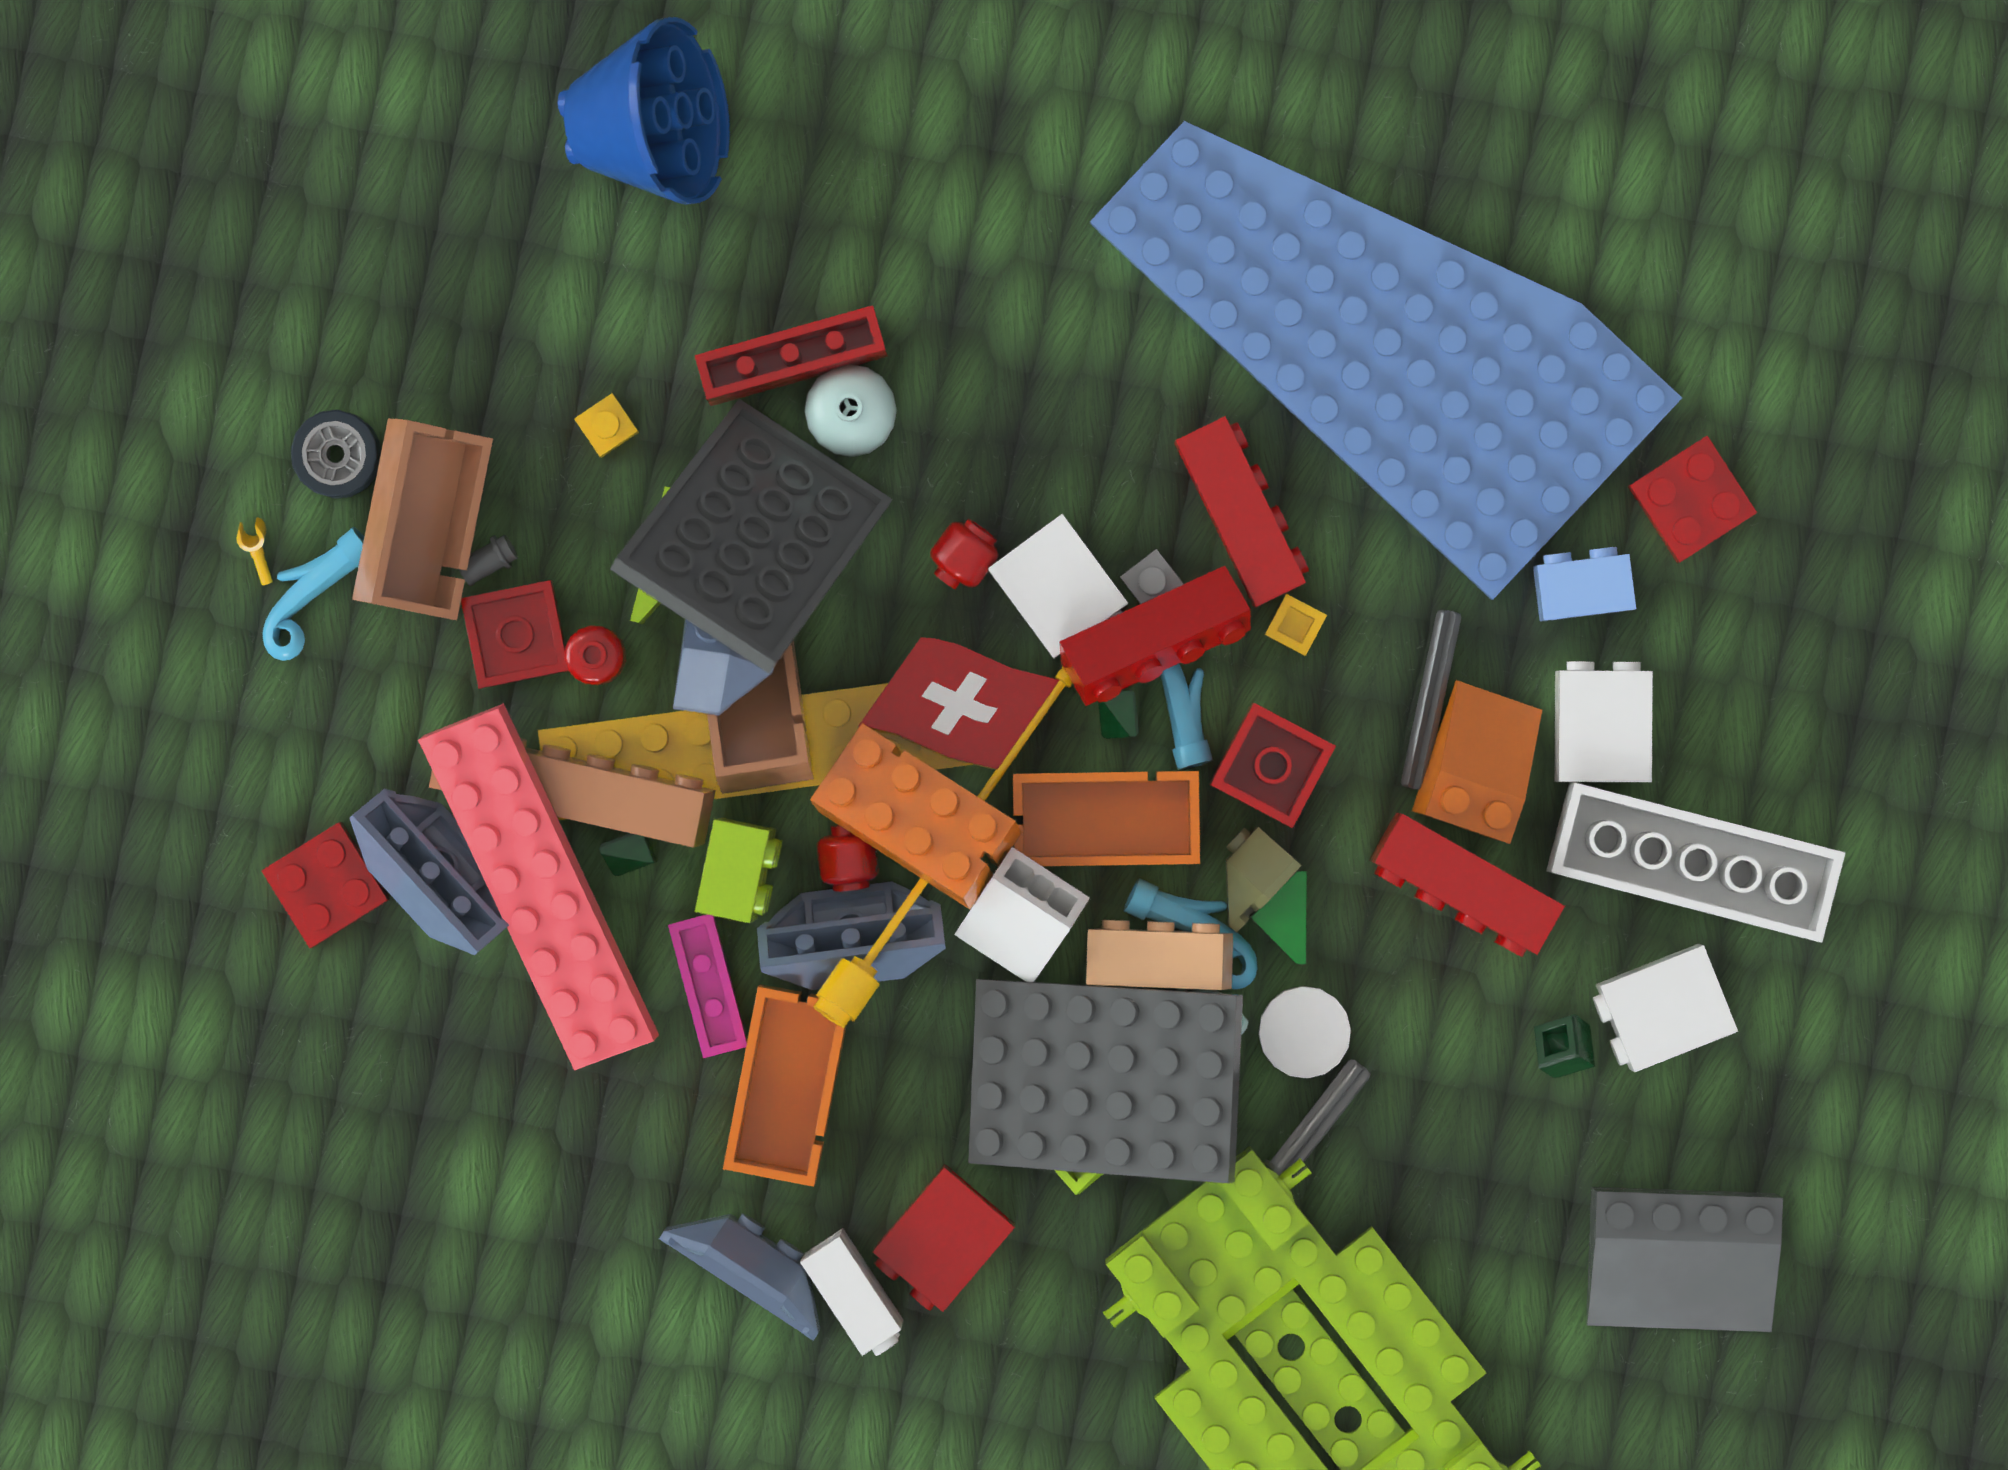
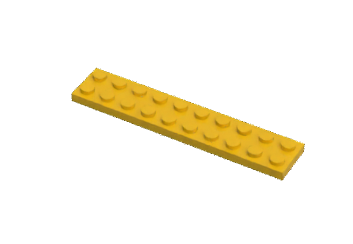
[538,683,973,820]

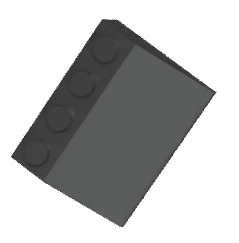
[1586,1187,1783,1332]

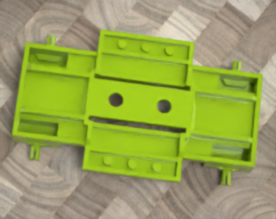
[1103,1146,1541,1470]

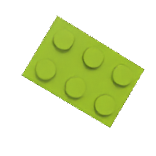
[695,818,783,923]

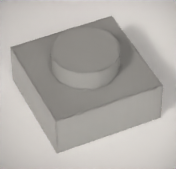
[1120,549,1183,604]

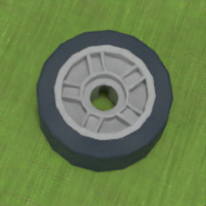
[291,410,381,499]

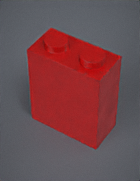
[873,1164,1015,1312]

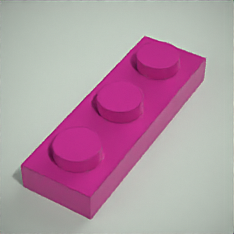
[668,914,747,1058]

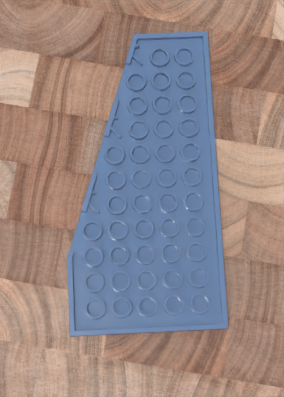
[1090,121,1682,600]

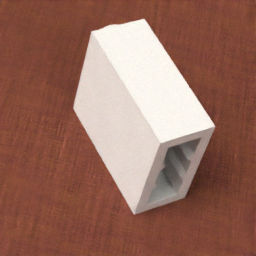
[988,514,1128,659]
[1554,661,1653,782]
[954,847,1090,983]
[1593,944,1738,1072]
[800,1228,903,1356]

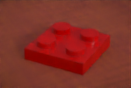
[1628,436,1757,563]
[461,580,568,689]
[261,822,390,949]

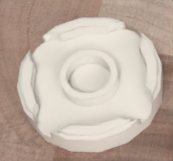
[1258,986,1351,1078]

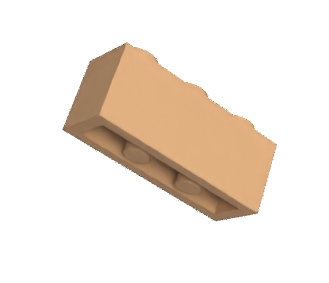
[1086,920,1233,990]

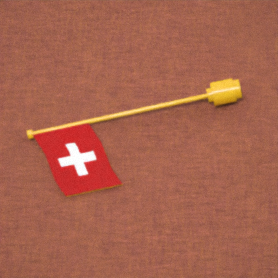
[814,637,1073,1028]

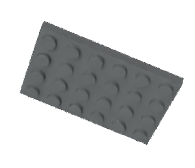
[610,399,893,674]
[968,979,1243,1183]

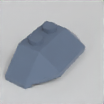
[673,619,774,716]
[350,789,509,955]
[757,881,946,990]
[659,1213,820,1341]

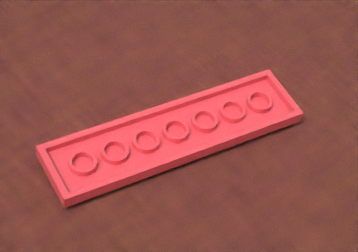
[418,703,659,1070]

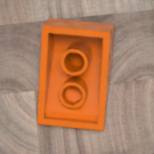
[1412,680,1542,844]

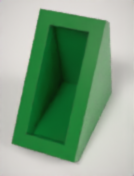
[1249,870,1307,964]

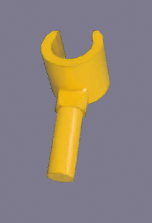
[237,517,273,585]

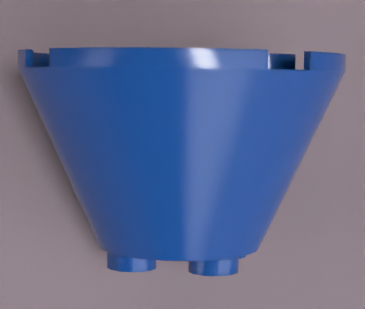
[557,17,730,205]

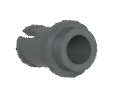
[459,535,518,586]

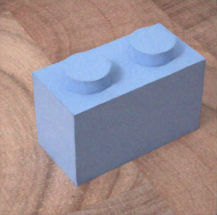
[1533,547,1636,621]

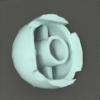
[805,365,897,457]

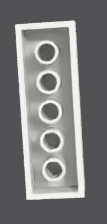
[1546,782,1845,943]

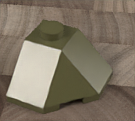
[1225,826,1302,932]

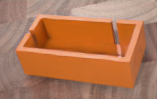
[810,723,1022,909]
[1013,771,1200,866]
[723,984,847,1187]

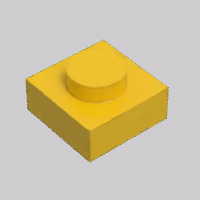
[574,393,639,458]
[1264,594,1327,656]

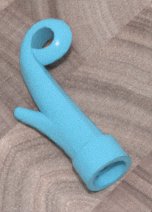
[262,527,364,661]
[1160,664,1213,770]
[1123,878,1258,989]

